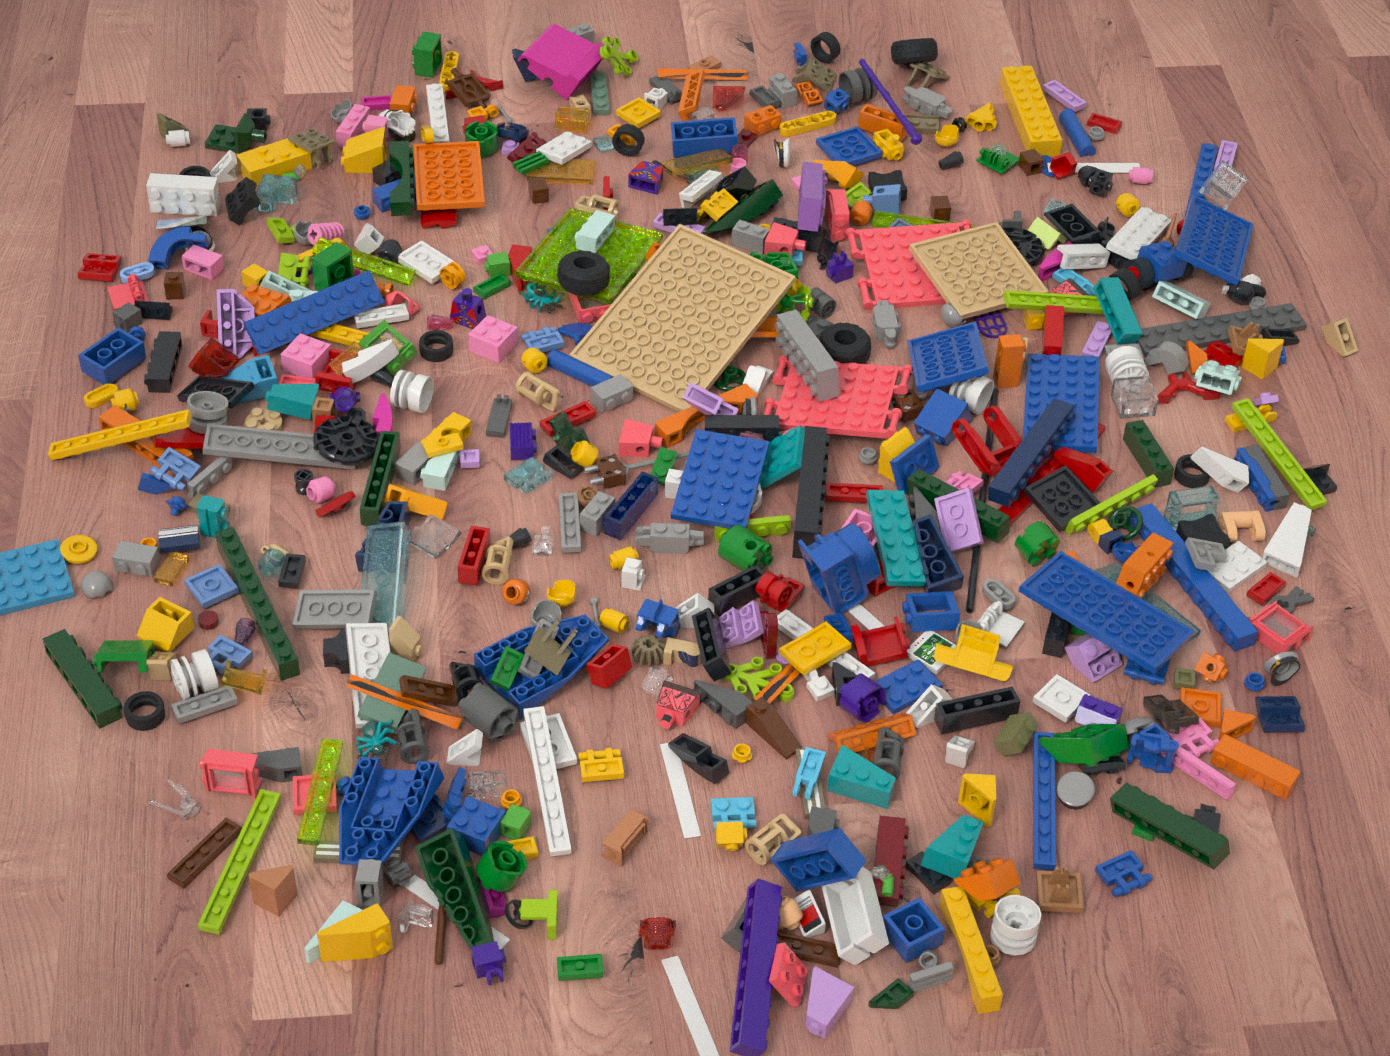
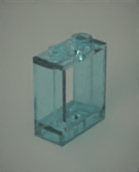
[1164,486,1220,531]

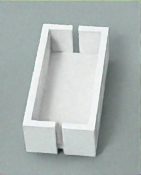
[146,173,221,217]
[822,867,889,966]

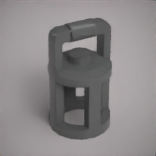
[396,708,429,764]
[873,727,904,779]

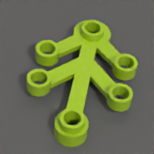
[599,36,638,76]
[723,657,794,702]

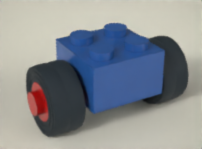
[1124,241,1194,289]

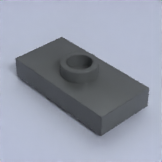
[749,85,781,108]

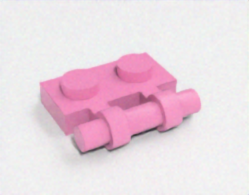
[944,471,983,494]
[1167,717,1219,758]

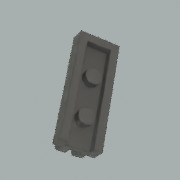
[649,76,682,105]
[486,394,512,438]

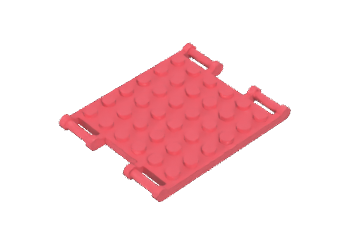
[845,220,972,310]
[763,355,913,439]

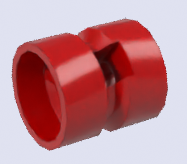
[756,572,793,607]

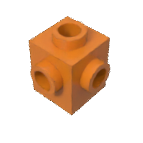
[1194,652,1229,683]

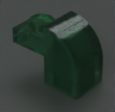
[549,411,590,453]

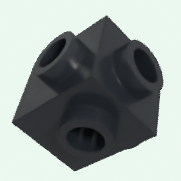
[1088,169,1113,197]

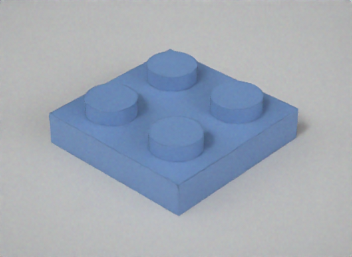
[184,564,239,609]

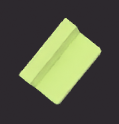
[1028,217,1067,250]

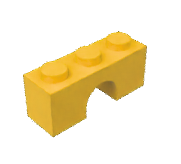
[421,412,472,444]

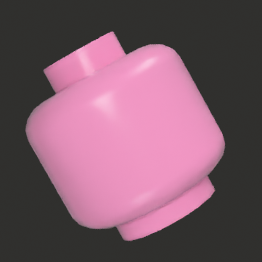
[306,476,336,503]

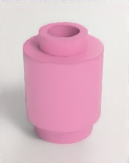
[1128,167,1153,184]

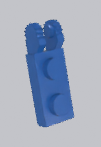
[442,767,468,819]

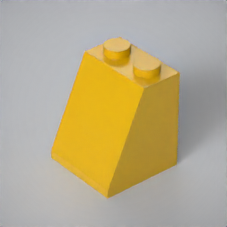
[341,127,387,173]

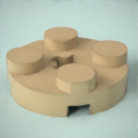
[245,408,283,431]

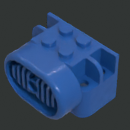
[798,523,881,614]

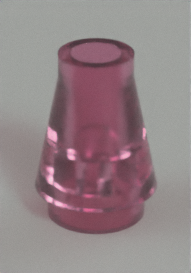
[427,314,453,330]

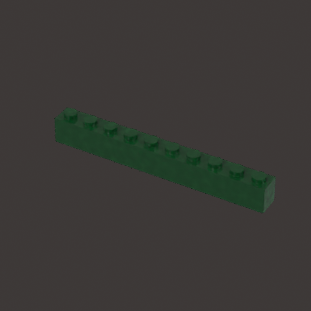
[215,526,300,681]

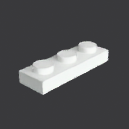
[354,303,409,329]

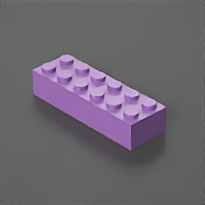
[797,162,826,232]

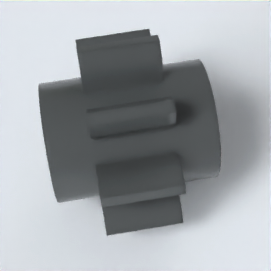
[384,859,411,887]

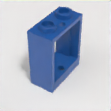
[902,591,960,632]

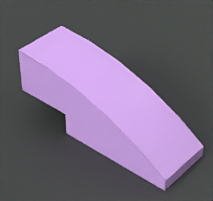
[682,382,738,415]

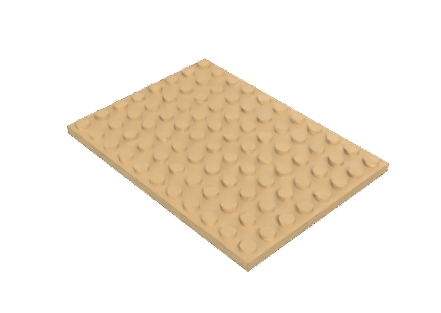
[569,224,796,412]

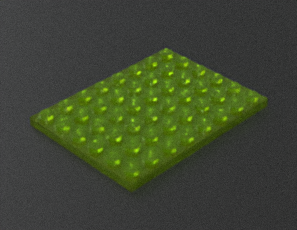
[515,208,663,304]

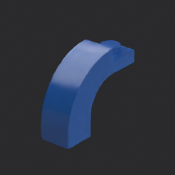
[148,227,209,270]

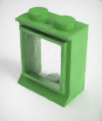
[358,319,417,376]

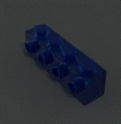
[603,471,659,540]

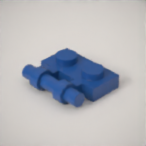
[1123,659,1170,685]
[1095,850,1152,897]

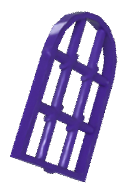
[973,310,1007,338]

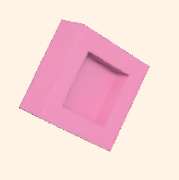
[471,245,493,265]

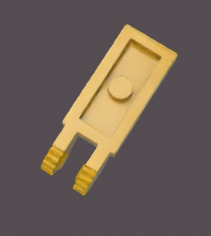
[1224,404,1278,432]

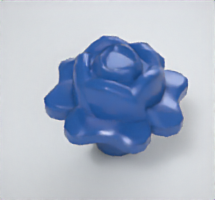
[165,496,189,516]

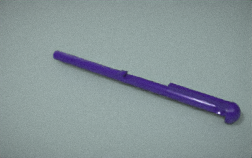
[859,59,922,145]

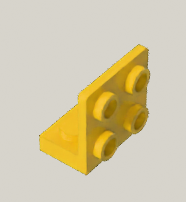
[697,188,738,223]

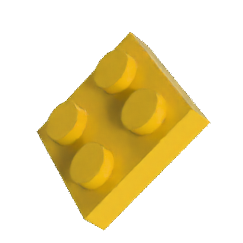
[616,97,661,128]

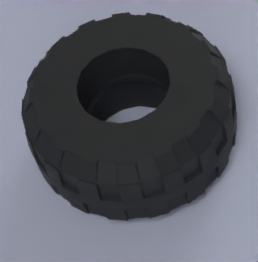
[891,38,938,65]
[557,250,610,296]
[819,322,871,364]

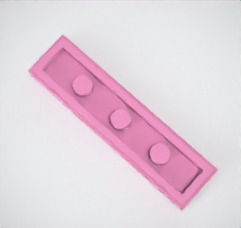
[1160,746,1236,801]

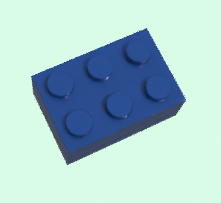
[78,327,146,385]

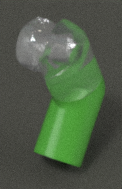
[283,164,306,181]
[872,865,894,897]

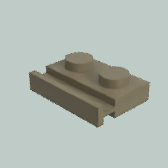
[907,114,939,134]

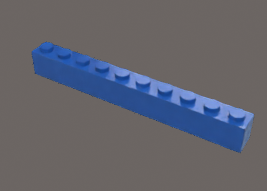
[1130,503,1258,652]

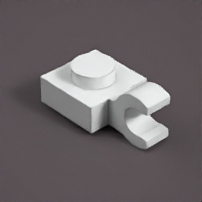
[805,669,835,702]

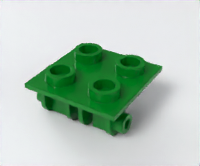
[976,146,1019,174]

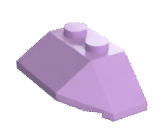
[216,289,255,361]

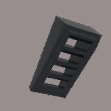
[1260,328,1300,346]
[543,445,584,479]

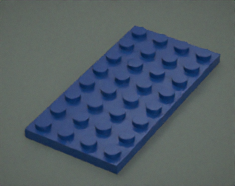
[1174,195,1254,285]
[1023,354,1100,453]
[1018,551,1195,674]

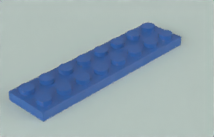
[243,270,385,356]

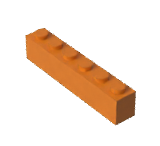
[98,405,194,477]

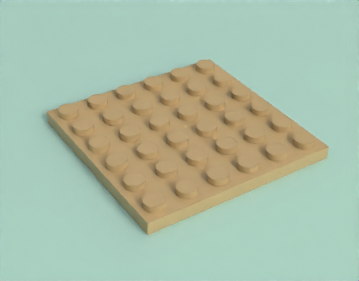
[909,222,1049,319]

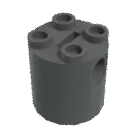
[458,683,519,742]

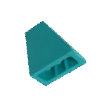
[265,383,319,420]

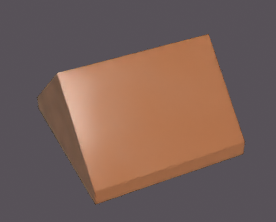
[248,865,298,916]

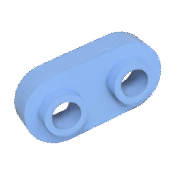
[120,262,155,283]

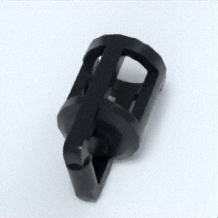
[449,662,483,700]

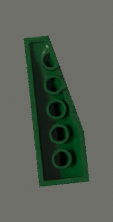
[701,179,783,235]
[415,828,494,949]

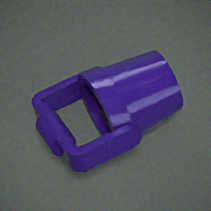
[330,387,360,412]

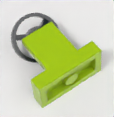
[505,890,558,940]

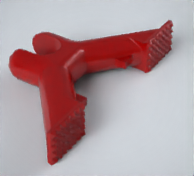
[445,70,504,99]
[1153,372,1221,404]

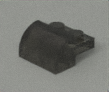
[1143,694,1199,734]

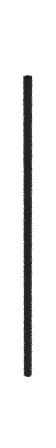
[966,388,999,613]

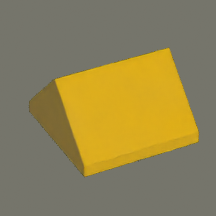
[1241,338,1284,380]
[958,773,996,828]

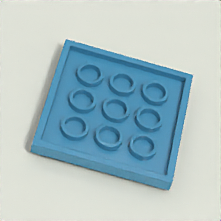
[0,539,75,616]

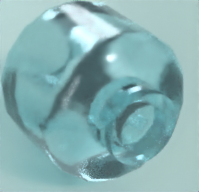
[258,548,286,577]

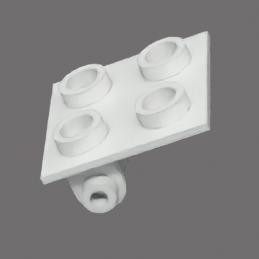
[977,601,1025,647]

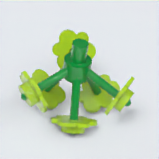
[771,284,814,322]

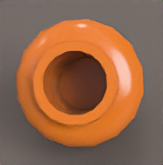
[849,201,873,226]
[502,579,531,605]

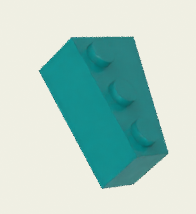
[827,745,896,809]
[921,814,984,879]

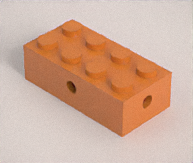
[1116,533,1173,599]

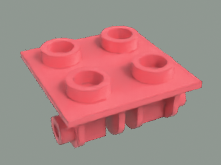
[107,274,149,310]

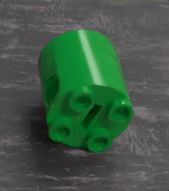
[718,524,774,571]

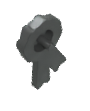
[1270,586,1315,613]

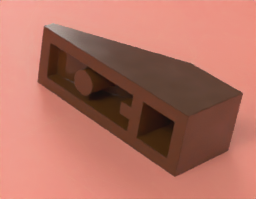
[745,697,802,760]

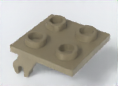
[792,56,836,93]
[907,62,950,88]
[288,129,335,169]
[524,616,578,675]

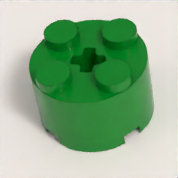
[465,121,498,159]
[1014,521,1060,567]
[476,841,527,892]

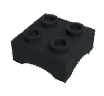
[868,170,908,201]
[225,177,261,226]
[1176,513,1230,550]

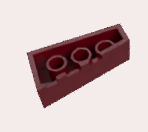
[873,815,909,907]

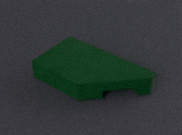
[868,978,914,1009]

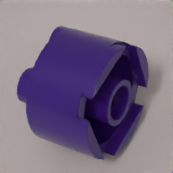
[840,673,886,722]

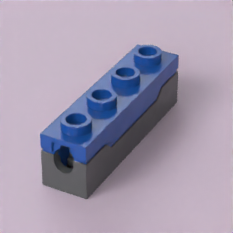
[1234,445,1290,512]

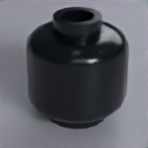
[377,239,402,265]

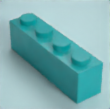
[1093,277,1143,345]

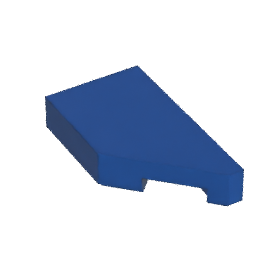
[138,473,173,495]

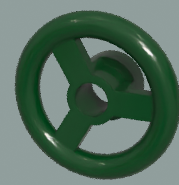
[714,366,746,392]
[1108,506,1143,541]

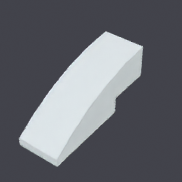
[342,339,399,384]

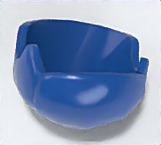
[1112,541,1140,564]

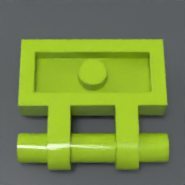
[278,253,311,288]

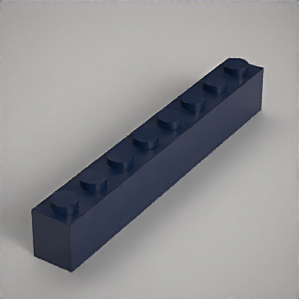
[988,398,1075,507]

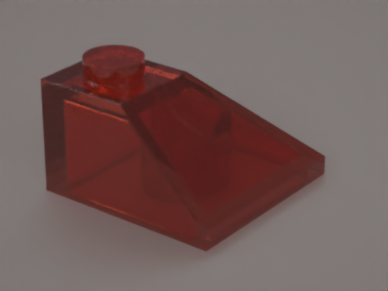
[712,86,745,110]

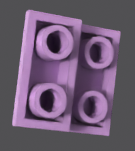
[719,600,764,648]

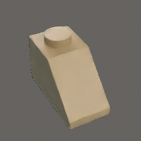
[1321,318,1359,357]
[389,616,423,662]

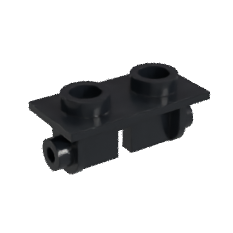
[662,208,697,226]
[1097,217,1115,245]
[817,237,839,270]
[135,300,173,320]

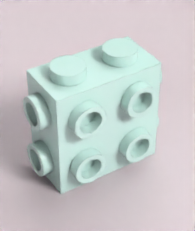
[1194,360,1242,395]

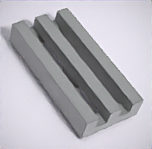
[908,961,954,993]

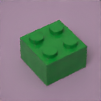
[412,31,443,78]

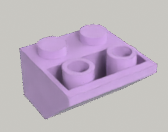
[1064,633,1123,682]

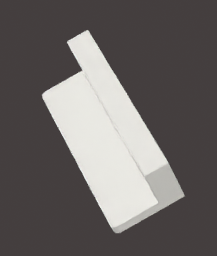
[679,170,723,208]
[1057,244,1110,270]

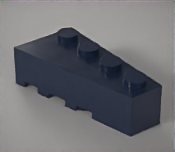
[355,501,410,573]
[913,514,964,593]

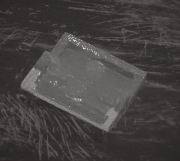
[406,514,462,559]

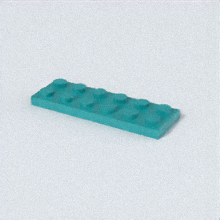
[866,490,926,586]

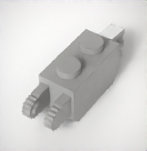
[903,86,953,119]
[872,300,901,349]
[635,523,704,554]

